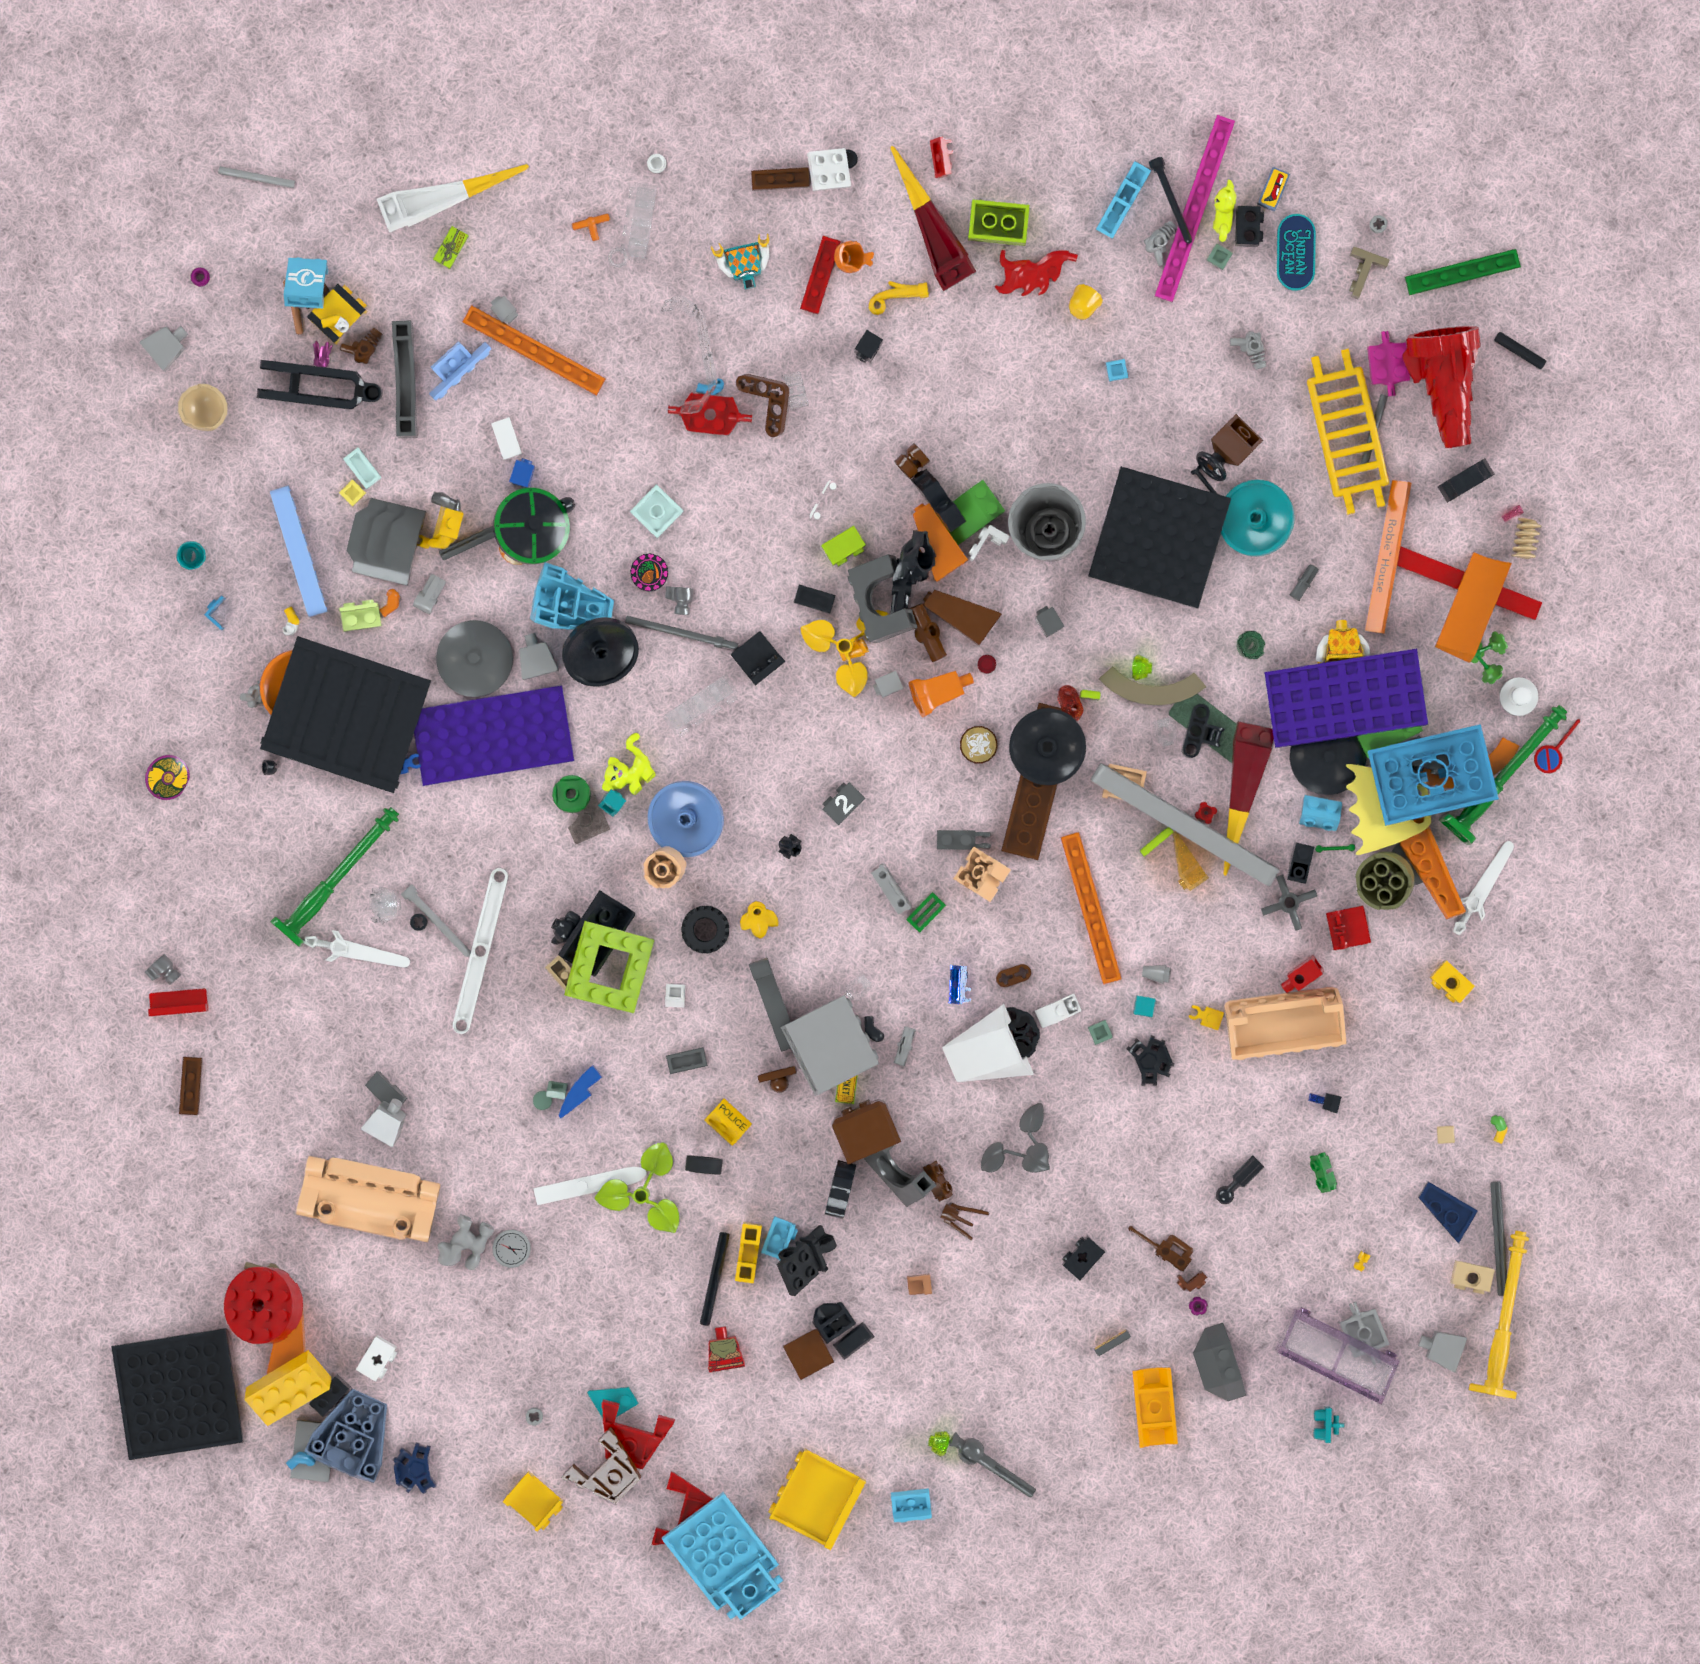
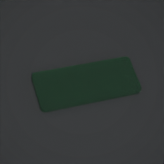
[1169,694,1237,763]

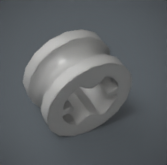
[1370,215,1387,233]
[526,1408,543,1426]

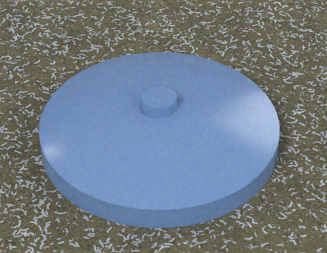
[648,781,724,857]

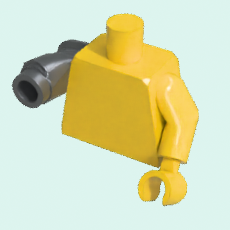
[417,491,464,549]

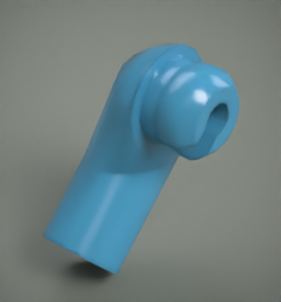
[696,378,724,395]
[286,1452,316,1470]

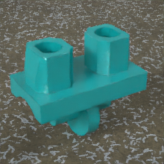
[1313,1406,1345,1443]

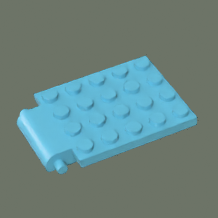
[662,1492,784,1620]

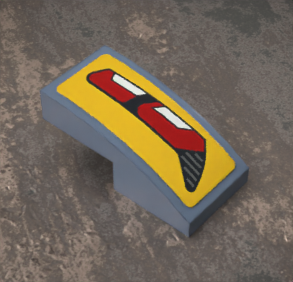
[1257,167,1290,212]

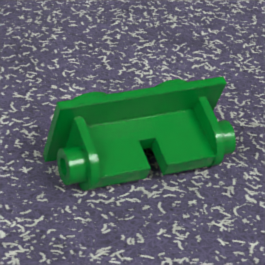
[1310,1152,1337,1193]

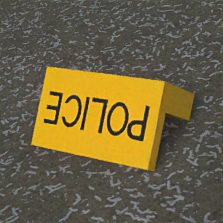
[704,1098,752,1146]

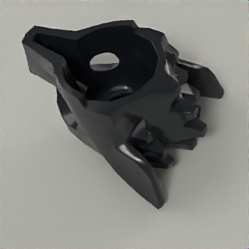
[892,530,936,585]

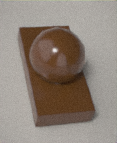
[757,1066,796,1093]

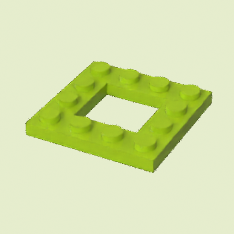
[564,921,654,1013]

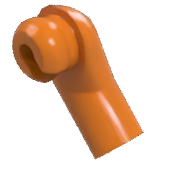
[379,589,400,617]

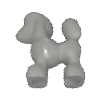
[437,1214,494,1270]

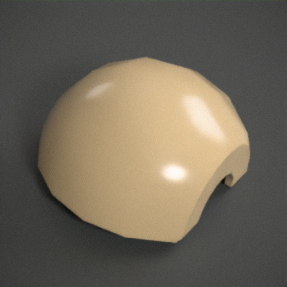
[178,384,227,431]

